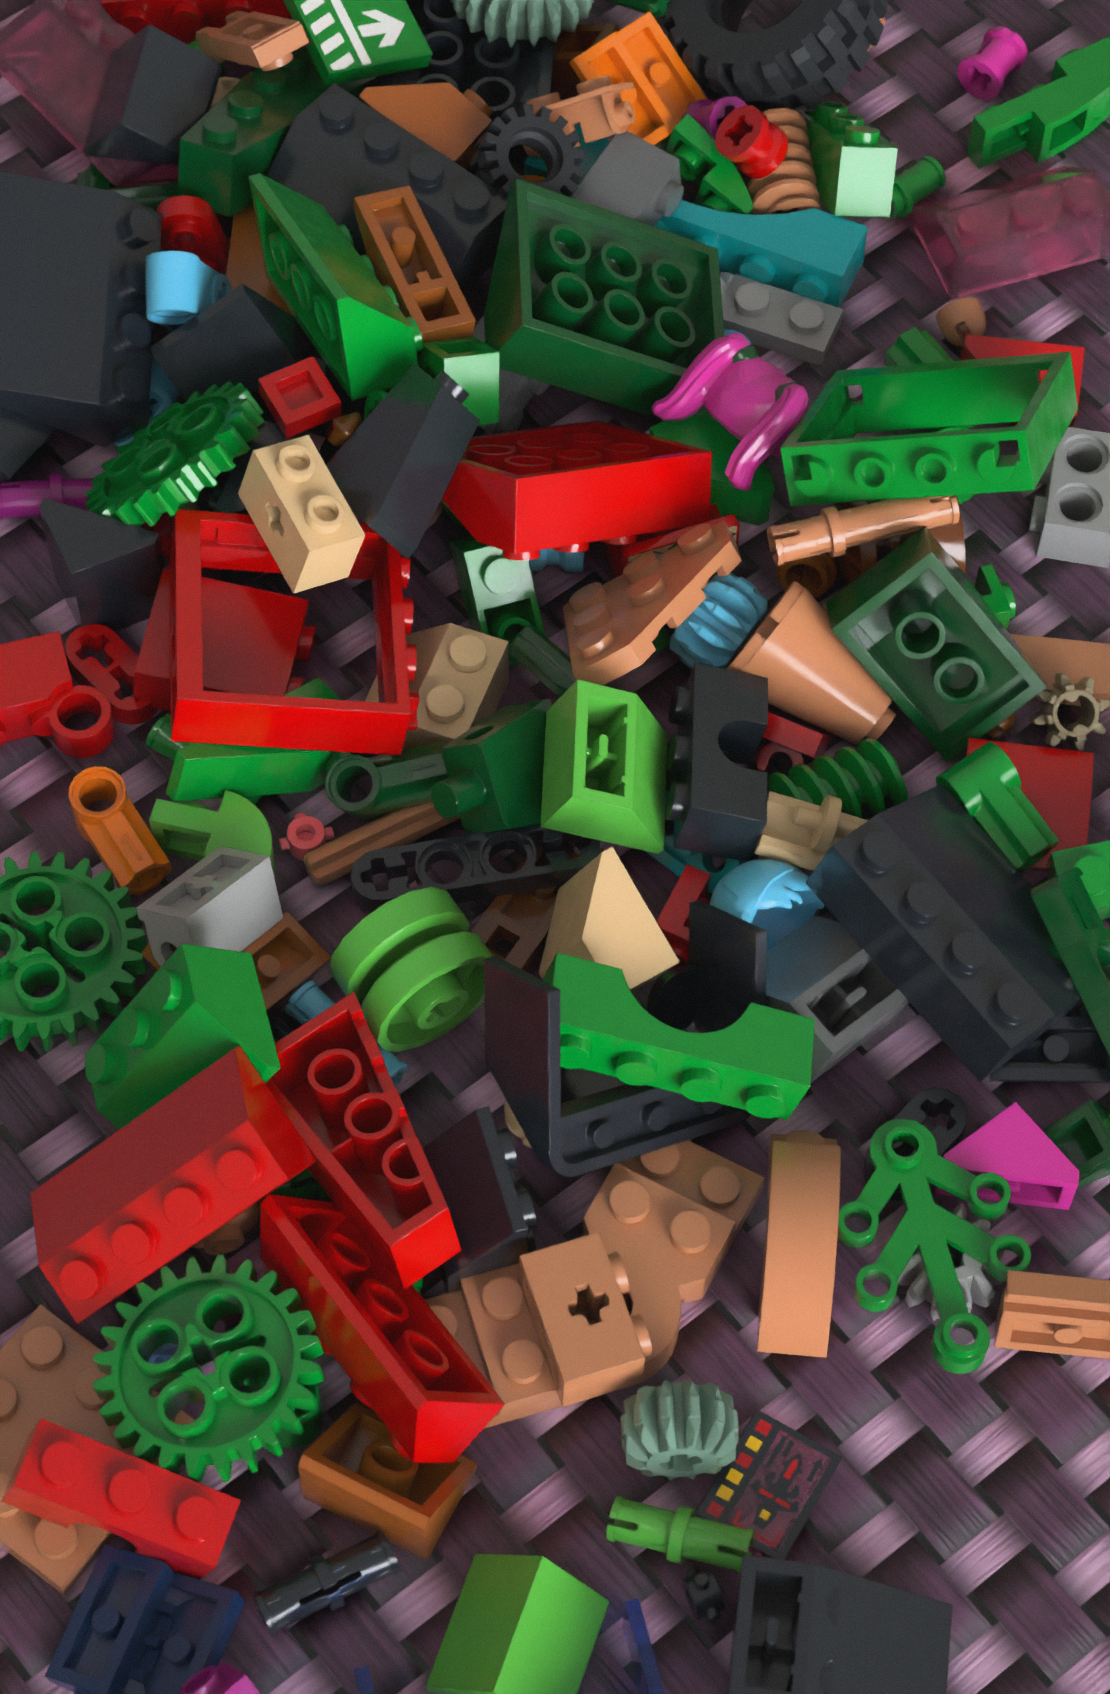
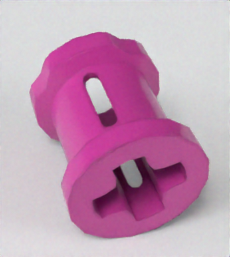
[957,26,1028,100]

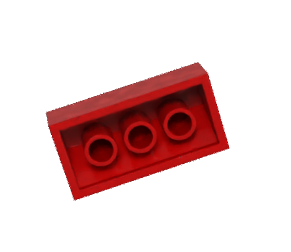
[30,1046,317,1324]
[260,1194,505,1463]

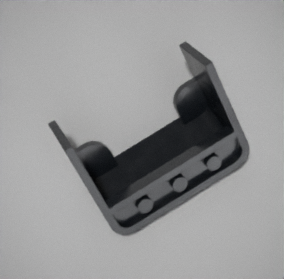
[484,900,767,1177]

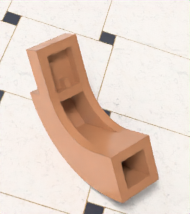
[757,1130,841,1358]

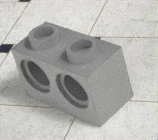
[1029,427,1110,568]

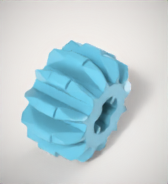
[670,572,768,669]

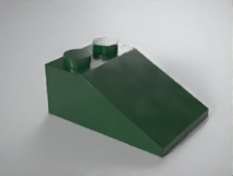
[826,526,1047,762]

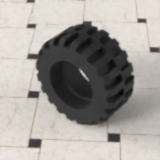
[662,0,887,112]

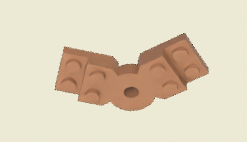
[425,1140,765,1429]

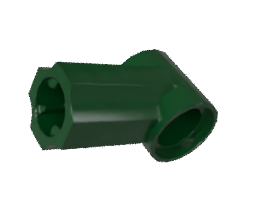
[325,740,449,822]

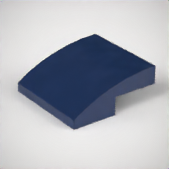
[44,1544,246,1694]

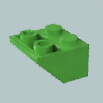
[540,679,668,854]

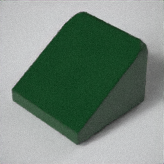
[1042,1099,1110,1188]

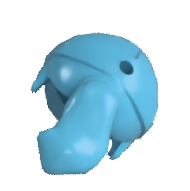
[709,859,825,950]

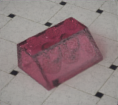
[908,166,1110,300]

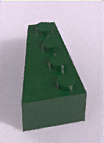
[177,46,381,217]

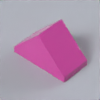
[935,1102,1079,1210]

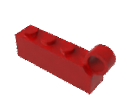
[0,631,115,758]

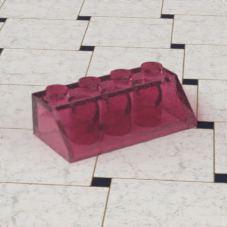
[0,0,179,187]

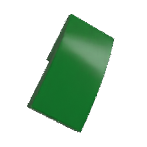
[665,114,754,215]

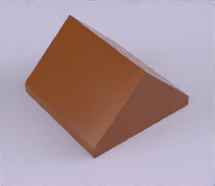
[298,1402,478,1561]

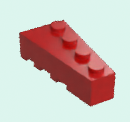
[266,992,462,1290]

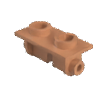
[523,75,635,159]

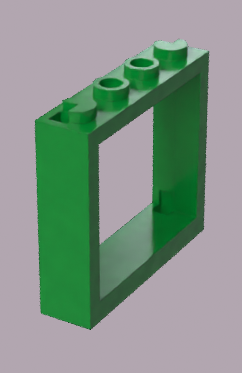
[780,352,1078,506]

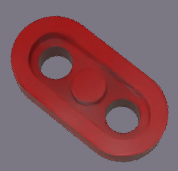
[156,195,230,276]

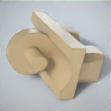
[754,791,868,871]

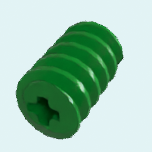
[767,738,908,819]

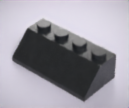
[266,83,508,293]

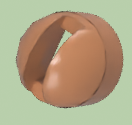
[936,297,986,347]

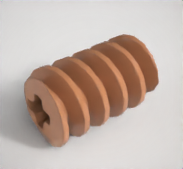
[743,108,821,215]

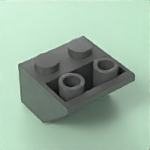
[766,915,910,1083]

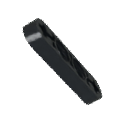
[351,823,600,913]

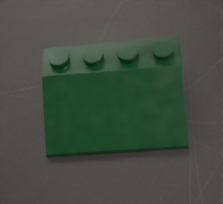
[484,179,725,420]

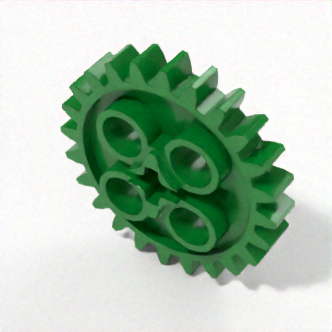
[85,381,264,527]
[0,852,147,1052]
[93,1255,324,1483]

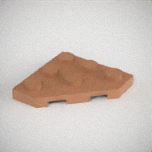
[562,520,741,685]

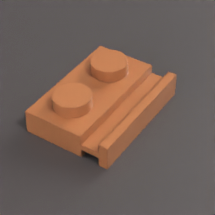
[994,1270,1110,1359]

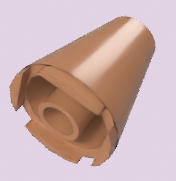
[725,580,897,745]

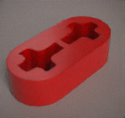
[65,624,159,725]

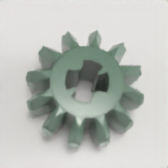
[620,1379,739,1481]

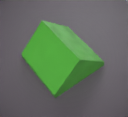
[425,1554,609,1694]

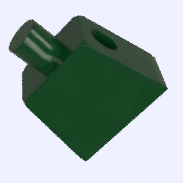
[431,698,552,834]

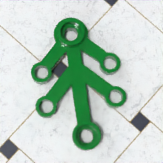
[837,1119,1031,1374]

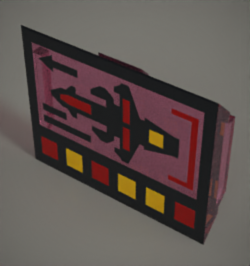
[695,1409,843,1560]

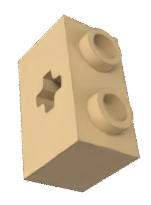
[238,435,365,594]

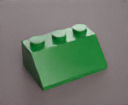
[85,943,281,1130]

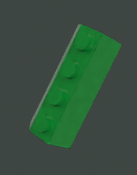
[249,173,423,401]

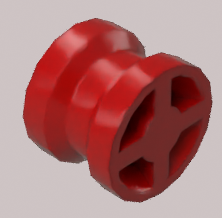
[715,105,788,179]

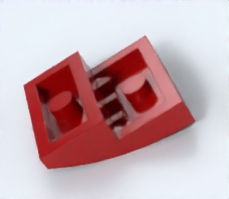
[965,738,1094,872]

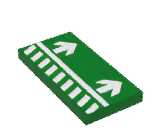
[283,0,433,86]

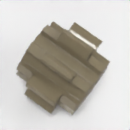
[1029,673,1110,751]

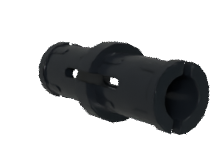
[251,1530,400,1636]

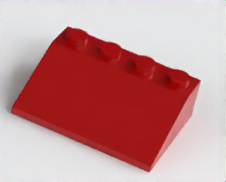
[441,420,712,560]

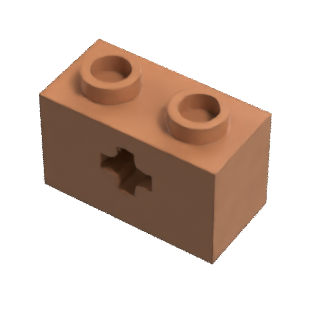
[518,1232,652,1407]

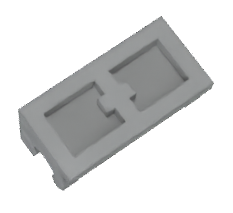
[136,846,283,966]

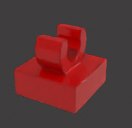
[258,356,342,439]
[756,712,831,772]

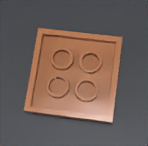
[0,1304,195,1595]

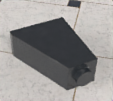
[326,363,480,559]

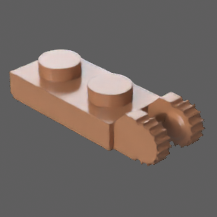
[195,11,309,71]

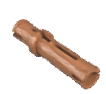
[767,495,960,566]

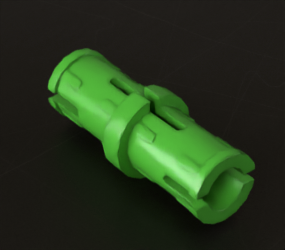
[606,1495,756,1573]

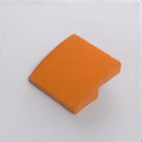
[569,11,708,146]

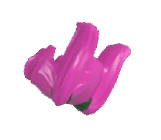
[651,333,810,491]

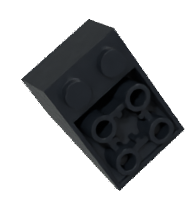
[726,1555,952,1694]

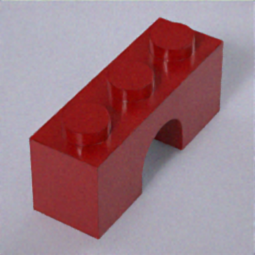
[1,1418,241,1580]

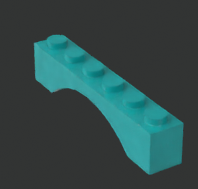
[524,124,868,308]

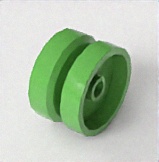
[329,887,493,1052]

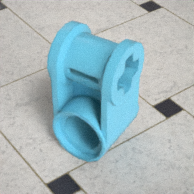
[145,251,233,332]

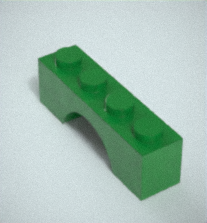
[542,952,815,1121]

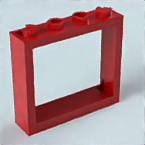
[169,509,420,756]

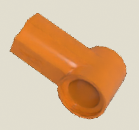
[69,766,172,896]

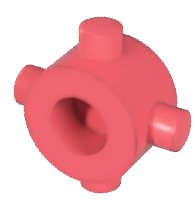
[279,813,334,861]

